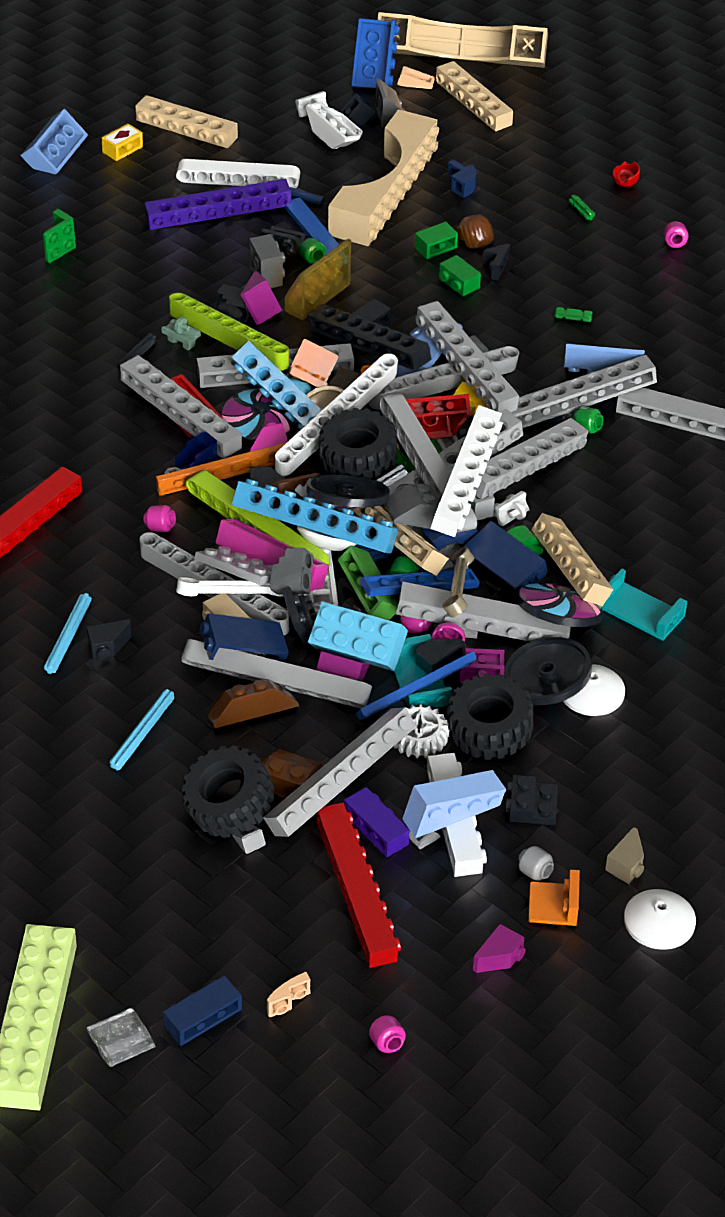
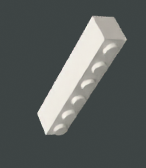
[427,753,486,877]

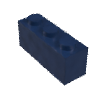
[163,975,242,1046]

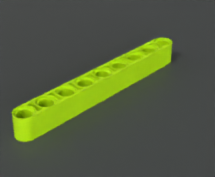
[169,293,290,370]
[186,470,330,566]

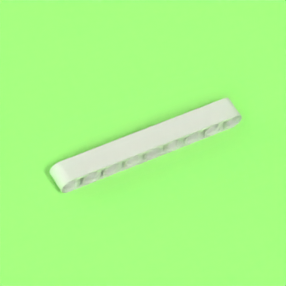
[275,354,398,476]

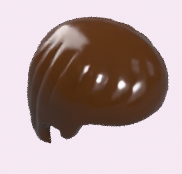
[457,214,494,248]

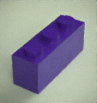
[344,787,410,857]

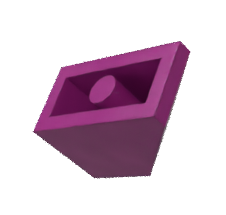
[473,924,525,973]

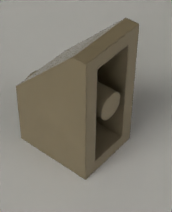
[605,827,644,884]

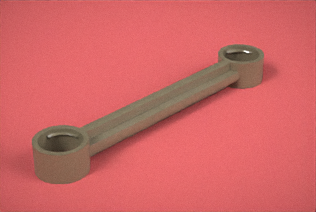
[442,546,474,618]

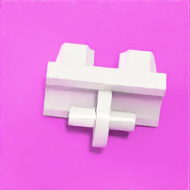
[295,91,328,117]
[493,491,529,526]

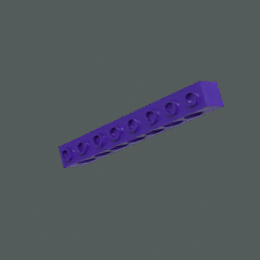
[145,178,292,230]

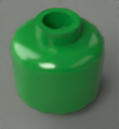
[300,238,327,265]
[573,407,603,434]
[389,555,419,575]

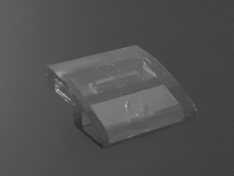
[87,1008,155,1067]

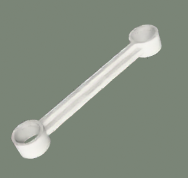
[176,577,283,596]

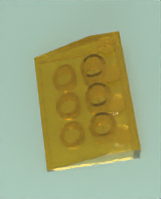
[285,238,351,320]

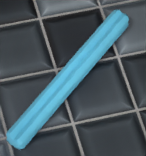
[44,593,92,674]
[110,689,174,770]

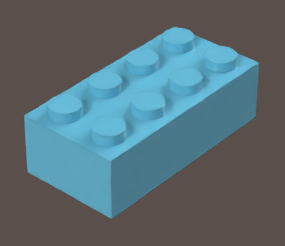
[308,602,408,671]

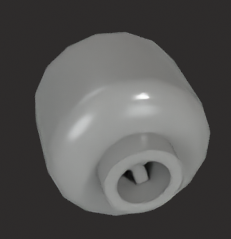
[518,846,554,881]

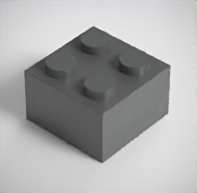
[249,234,285,288]

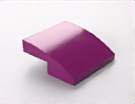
[460,648,504,684]

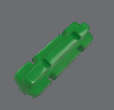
[569,195,595,221]
[555,307,592,322]

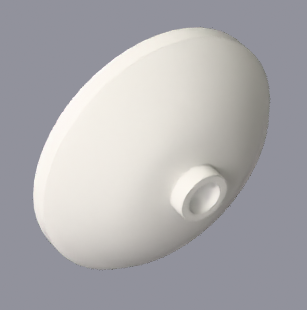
[297,526,357,554]
[563,664,625,716]
[624,889,696,949]

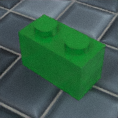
[415,222,458,259]
[439,255,481,296]

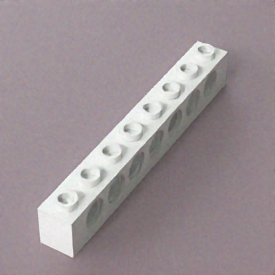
[431,405,503,537]

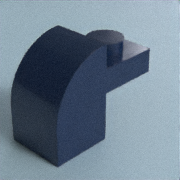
[448,159,477,198]

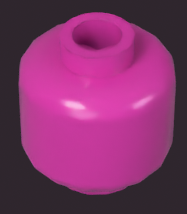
[663,221,688,248]
[143,505,176,532]
[369,1015,406,1053]

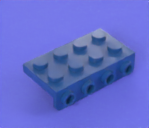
[351,19,399,90]

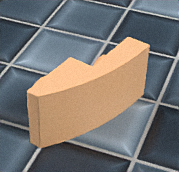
[267,972,310,1017]

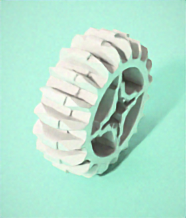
[394,704,449,758]

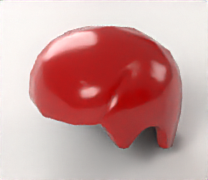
[613,161,640,187]

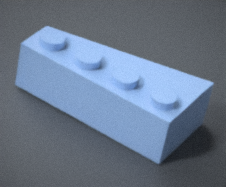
[402,770,506,838]

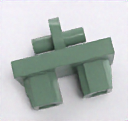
[161,317,201,350]

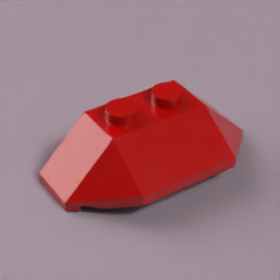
[406,394,471,439]

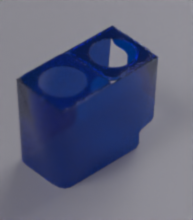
[175,432,218,470]

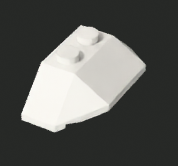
[306,102,363,149]

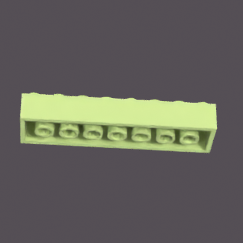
[0,924,77,1110]

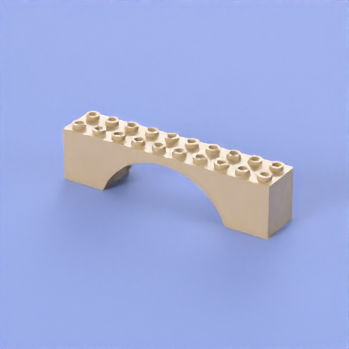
[378,12,548,68]
[328,109,439,246]

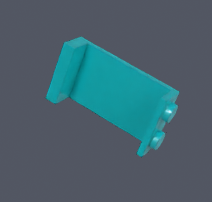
[602,569,687,641]
[393,634,452,709]

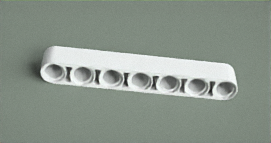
[176,159,300,188]

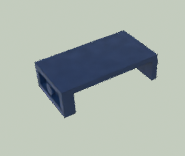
[464,521,548,598]
[200,613,289,662]

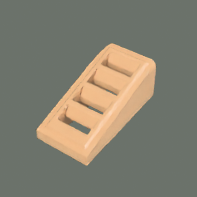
[397,66,435,89]

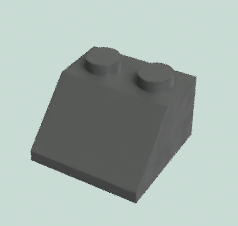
[375,79,405,128]
[384,484,439,529]

